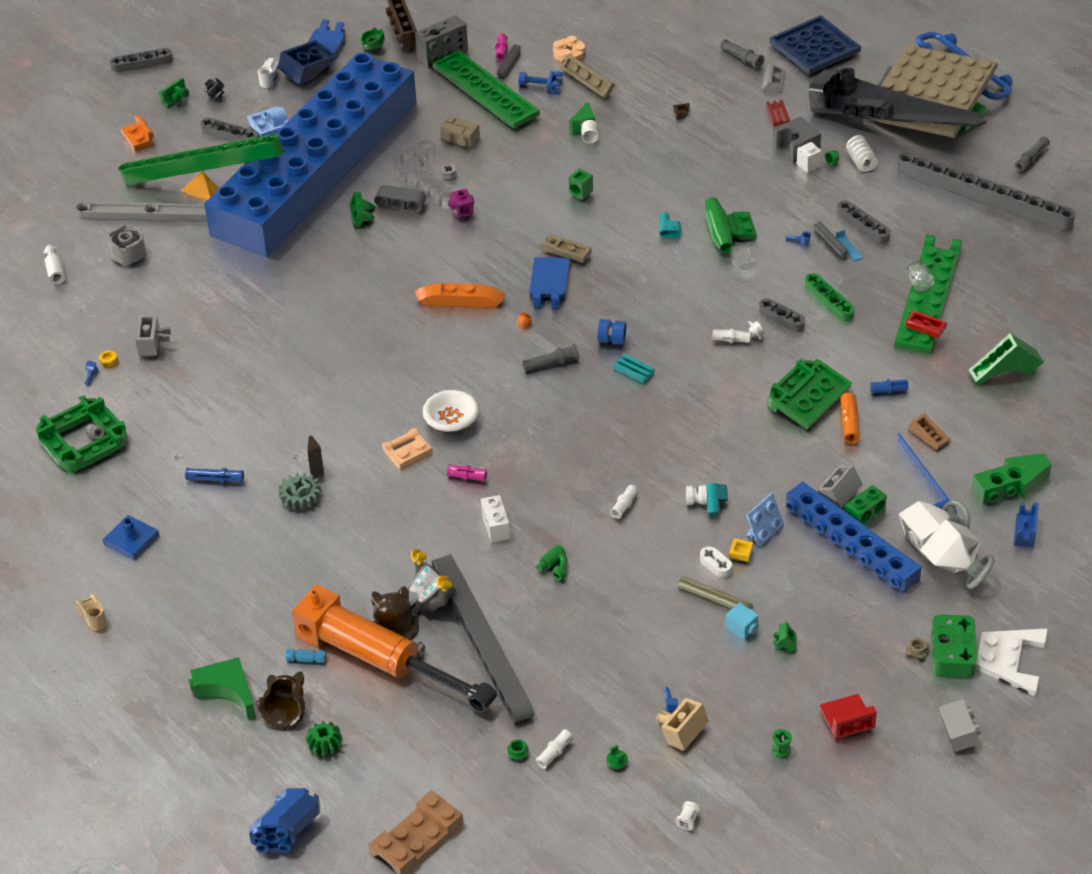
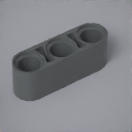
[374,185,427,213]

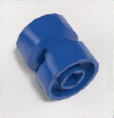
[597,319,627,345]

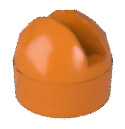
[517,312,532,328]

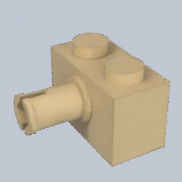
[657,698,709,750]

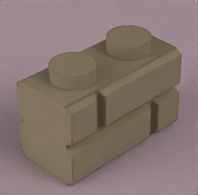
[440,116,480,148]

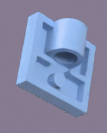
[247,106,288,137]

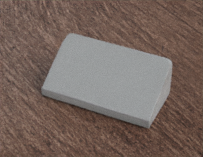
[762,63,785,92]

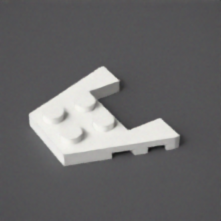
[975,629,1047,696]

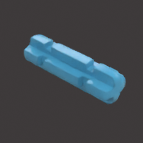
[285,649,326,663]

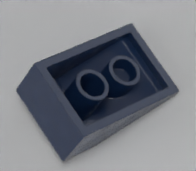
[278,40,338,84]

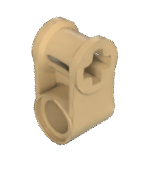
[75,593,107,631]

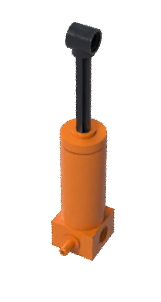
[292,584,497,712]

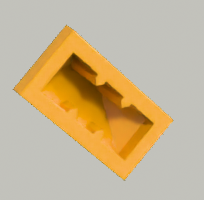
[182,171,219,200]

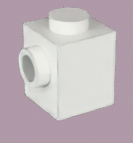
[797,142,822,173]

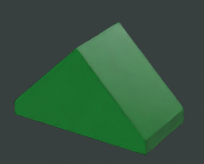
[569,103,595,135]

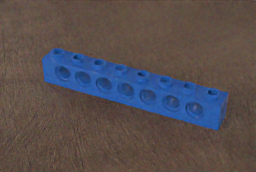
[786,481,922,593]

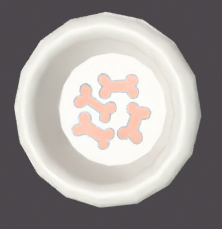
[423,390,479,432]

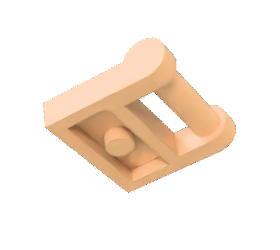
[382,428,433,469]

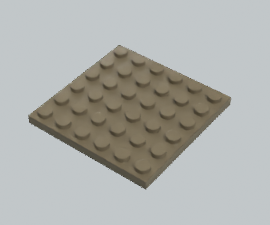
[867,45,998,138]

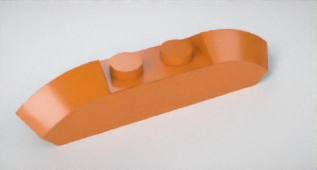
[414,283,506,307]

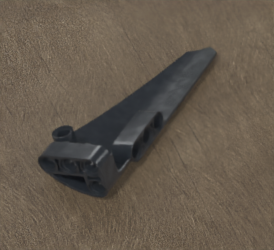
[809,68,987,126]

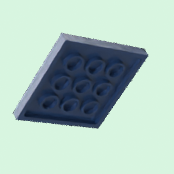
[769,15,861,75]

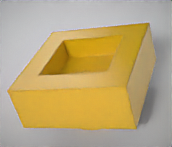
[729,538,753,562]

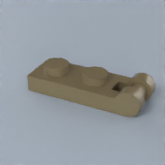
[540,234,592,263]

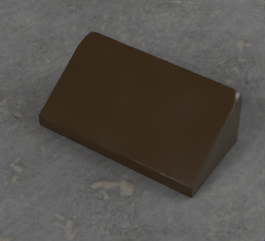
[307,435,324,478]

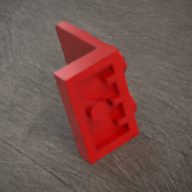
[820,694,877,739]

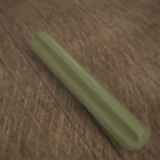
[678,577,753,610]

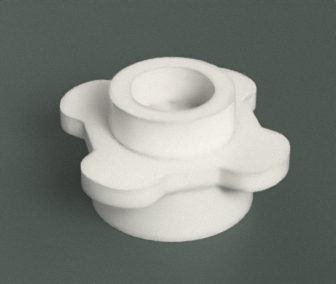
[748,321,764,340]

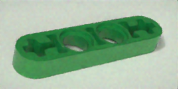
[805,273,855,321]

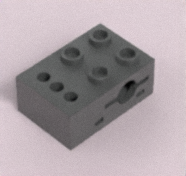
[415,15,468,68]

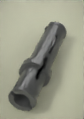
[1015,137,1050,171]

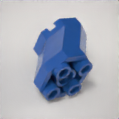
[249,788,321,852]

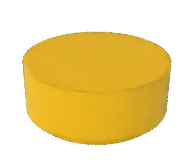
[99,350,118,368]

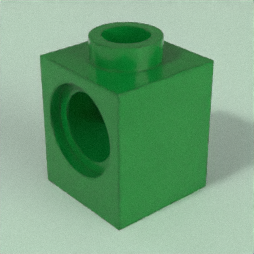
[568,168,593,200]

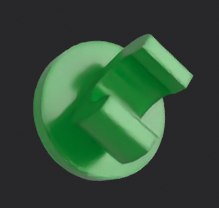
[606,745,628,769]

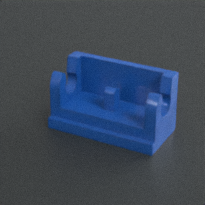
[1014,503,1039,547]

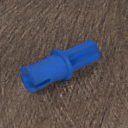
[870,379,909,394]

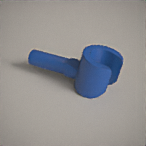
[785,231,811,246]
[85,360,98,385]
[664,687,678,711]

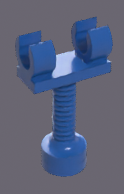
[518,71,563,94]

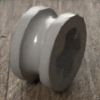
[441,164,457,180]

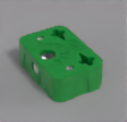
[931,614,977,677]

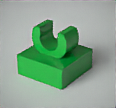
[773,622,797,652]

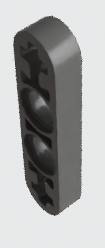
[109,48,173,72]
[200,118,258,142]
[837,201,891,243]

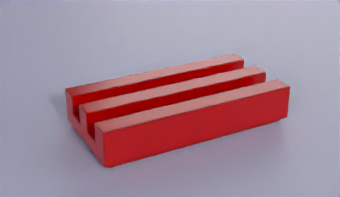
[905,310,947,338]

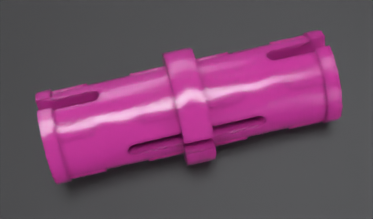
[495,33,508,61]
[447,464,487,482]

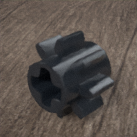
[204,78,225,98]

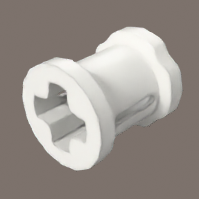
[675,801,702,831]

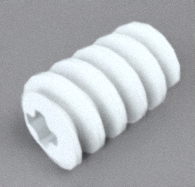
[846,135,878,172]

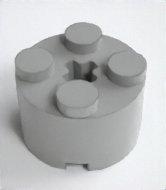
[108,225,146,266]

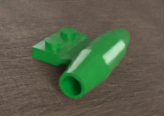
[705,197,757,253]

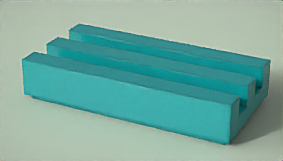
[613,354,654,384]

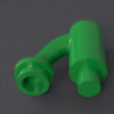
[536,544,568,581]

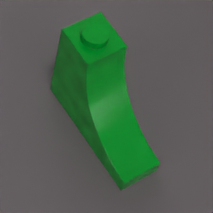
[969,333,1044,385]
[188,657,256,719]

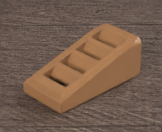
[908,413,951,450]

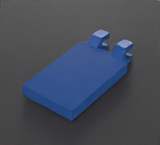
[308,19,345,69]
[529,257,570,308]

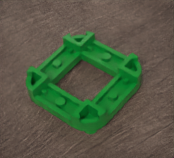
[36,395,128,473]

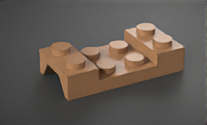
[369,790,464,874]

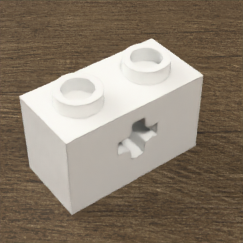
[481,495,510,543]

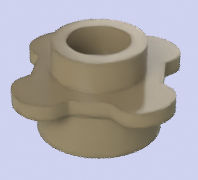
[906,638,930,659]

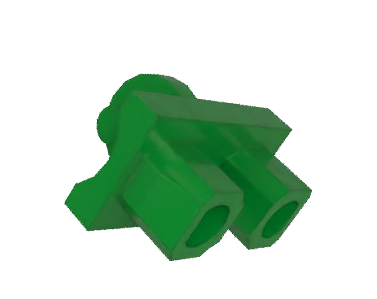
[158,78,189,107]

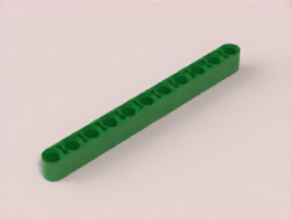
[118,134,285,185]

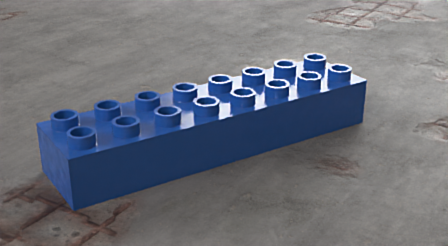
[204,53,417,257]

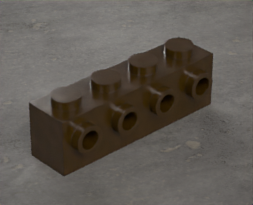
[385,0,417,50]

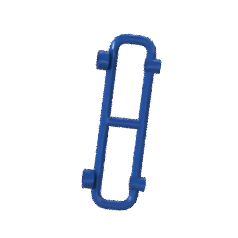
[916,32,1013,100]

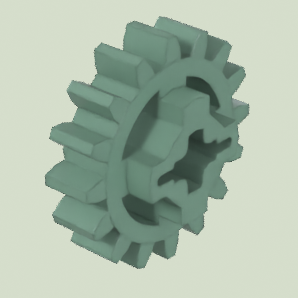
[278,473,321,509]

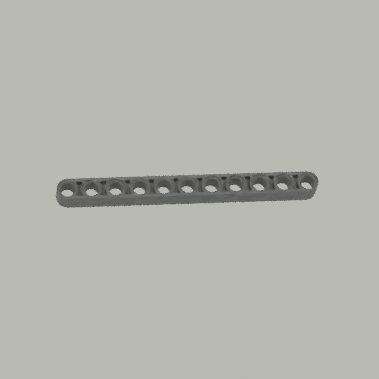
[898,152,1076,231]
[431,554,534,723]

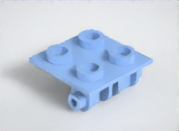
[746,493,784,547]

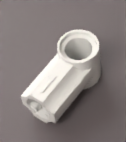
[258,58,279,88]

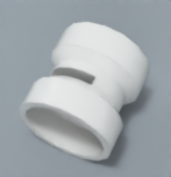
[581,120,598,143]
[686,485,707,505]

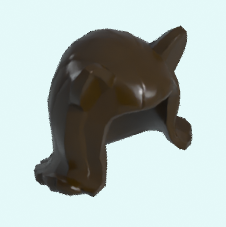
[371,586,418,640]
[256,671,305,730]

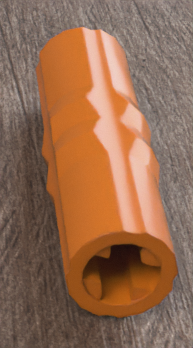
[840,393,860,444]

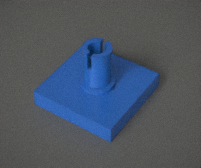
[102,515,159,560]

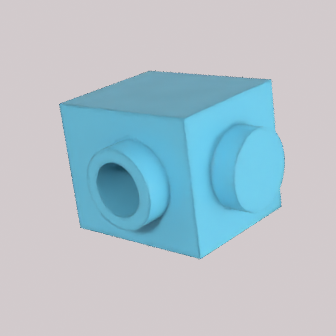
[726,602,759,640]

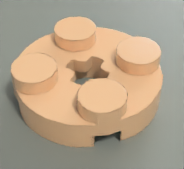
[553,36,585,62]

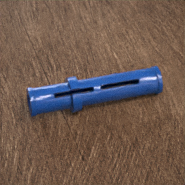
[185,468,244,483]

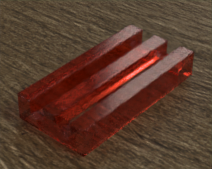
[766,100,790,127]

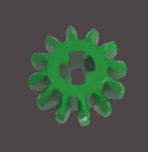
[305,720,342,757]

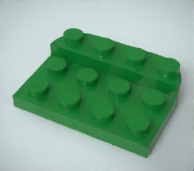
[767,359,852,430]

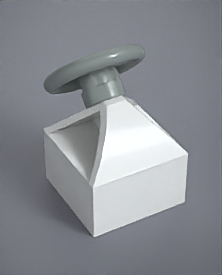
[899,500,970,561]
[920,519,995,589]

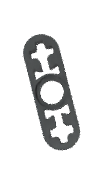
[759,298,805,331]

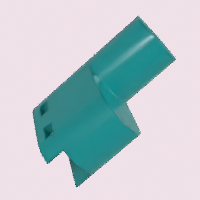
[659,212,681,238]
[706,483,728,514]

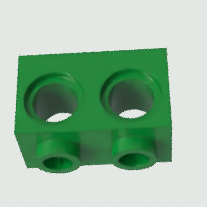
[845,485,887,526]

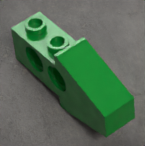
[972,453,1051,504]

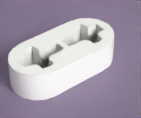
[700,546,732,578]

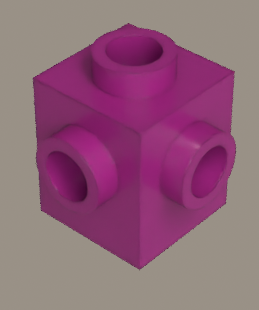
[448,188,475,219]

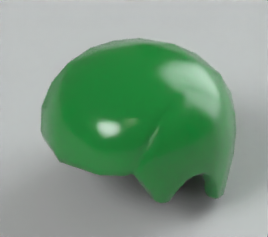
[360,27,385,50]

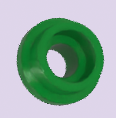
[507,739,529,760]

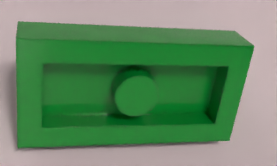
[349,191,376,227]

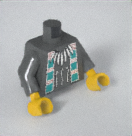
[408,549,457,614]

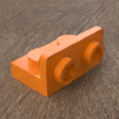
[121,115,154,151]

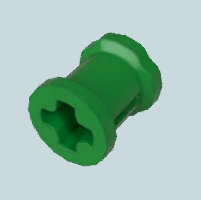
[772,729,792,758]

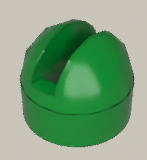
[825,150,840,165]

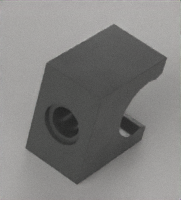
[773,116,821,163]

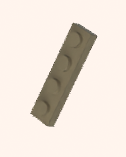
[560,54,615,99]

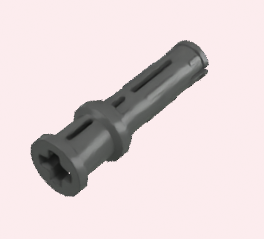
[720,39,765,69]
[522,344,579,372]

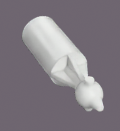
[43,244,65,284]

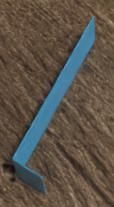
[836,230,863,261]

